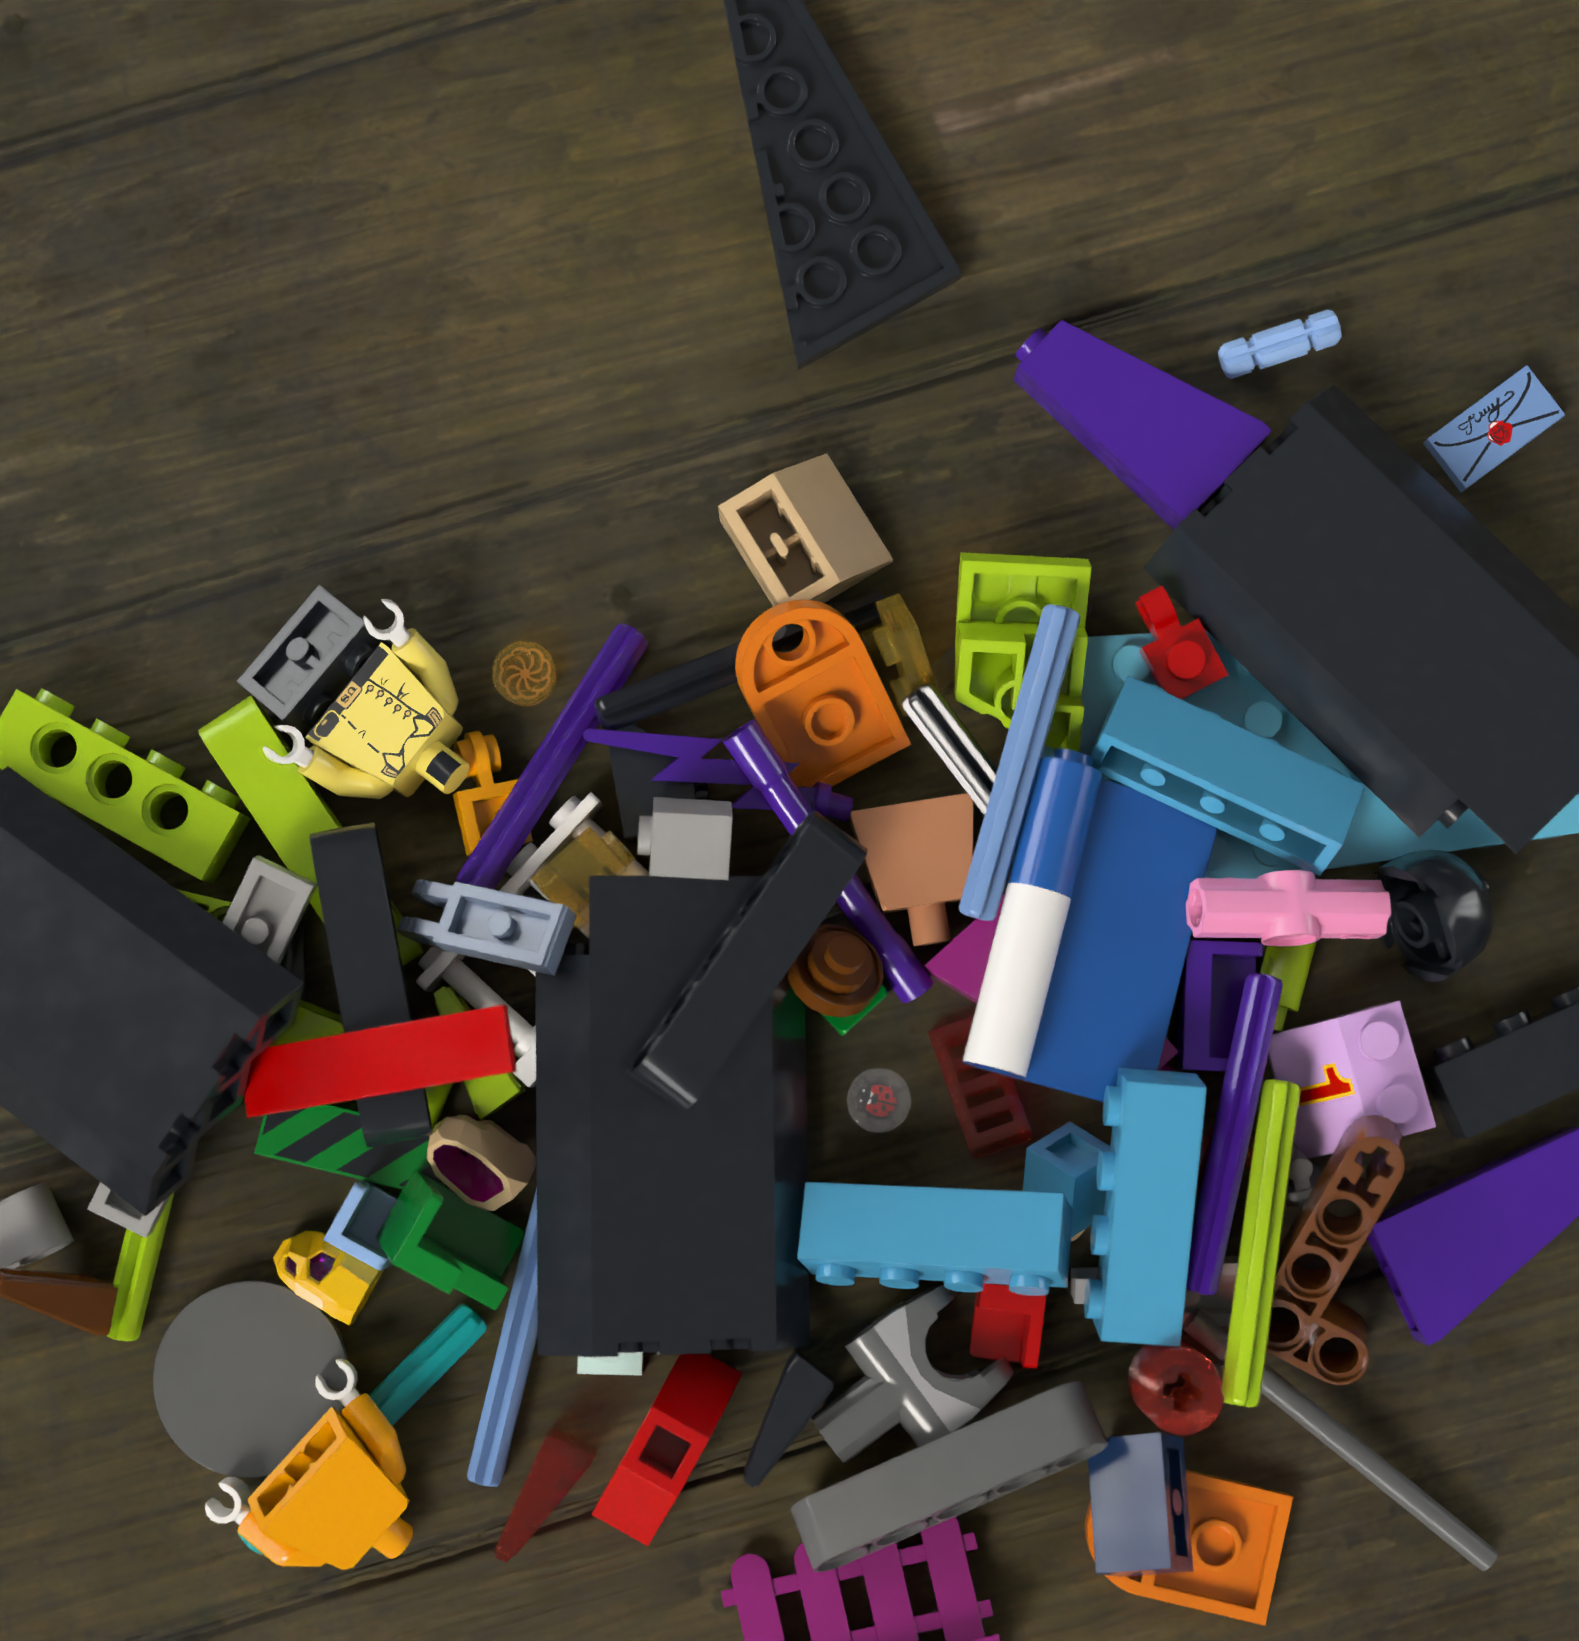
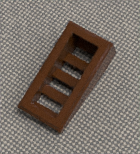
[0,1267,118,1336]

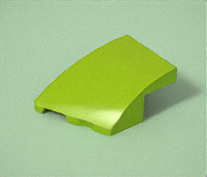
[955,552,1091,752]

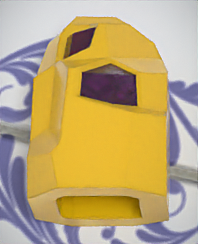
[273,1231,384,1325]

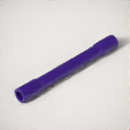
[722,720,934,1003]

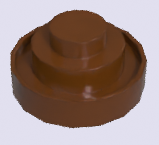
[787,924,884,1017]

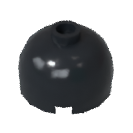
[1373,850,1494,982]

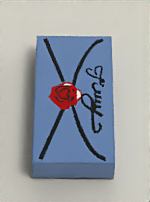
[1423,365,1565,493]

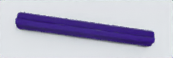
[456,623,648,890]
[1186,973,1283,1295]

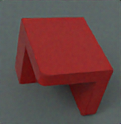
[969,1283,1046,1369]

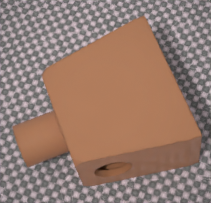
[849,793,973,946]

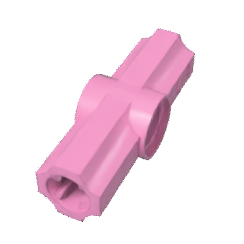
[1185,870,1391,947]

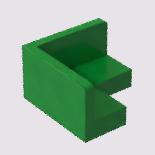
[375,1169,524,1311]

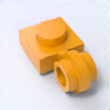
[453,730,533,857]

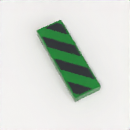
[254,1104,447,1190]

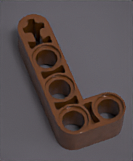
[1267,1115,1405,1385]

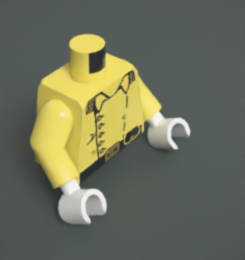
[263,599,470,799]

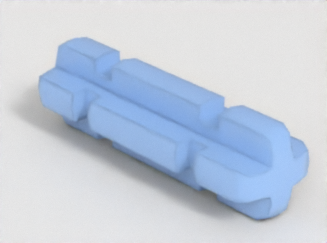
[1218,310,1342,379]

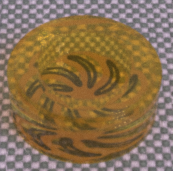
[492,641,557,706]

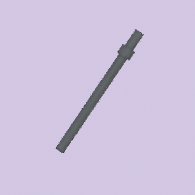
[1182,1308,1498,1572]

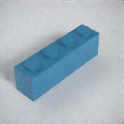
[1089,675,1365,876]
[1084,1067,1207,1347]
[797,1182,1073,1296]

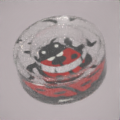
[847,1068,911,1133]

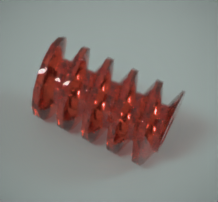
[1127,1342,1225,1435]

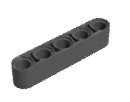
[790,1381,1108,1573]

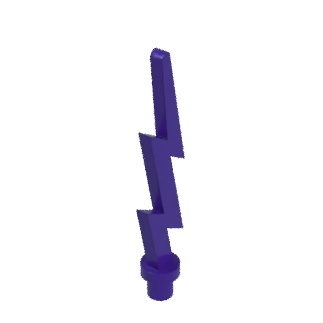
[583,729,853,822]

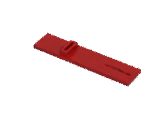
[244,1005,517,1118]

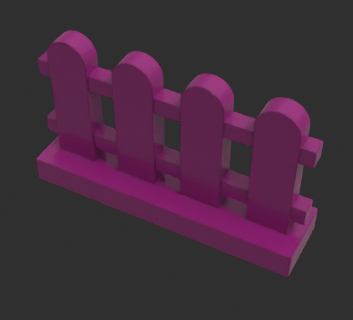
[721,1517,1000,1641]

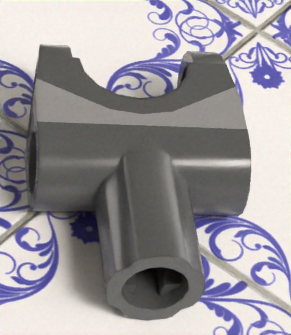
[811,1281,1015,1464]

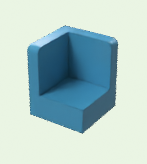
[1023,1121,1110,1238]

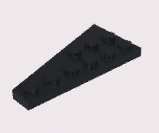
[723,0,962,370]

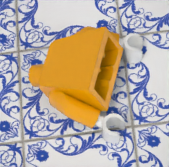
[205,1359,413,1570]

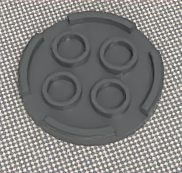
[153,1280,348,1478]

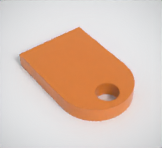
[735,600,911,788]
[1085,1469,1293,1626]

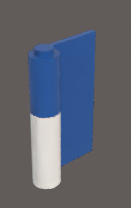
[963,748,1217,1102]

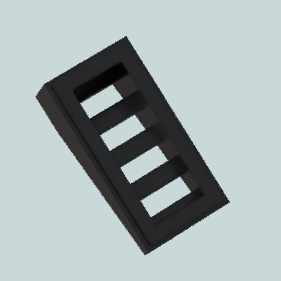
[743,1348,834,1488]

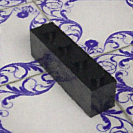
[1421,985,1579,1139]

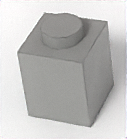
[637,797,732,880]

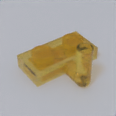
[858,593,937,717]

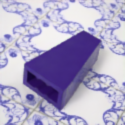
[1013,320,1272,530]
[1367,1127,1579,1346]

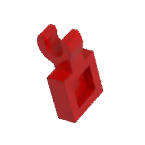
[1135,586,1228,700]

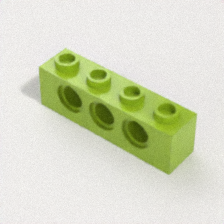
[0,688,251,884]

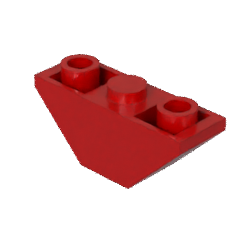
[591,1353,743,1546]

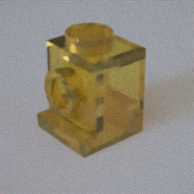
[531,826,635,931]

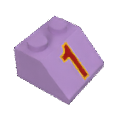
[1268,1001,1436,1158]

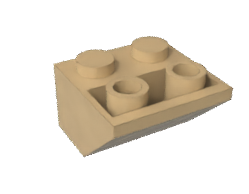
[718,453,893,607]

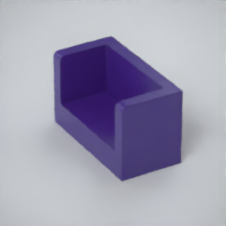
[1175,940,1264,1072]

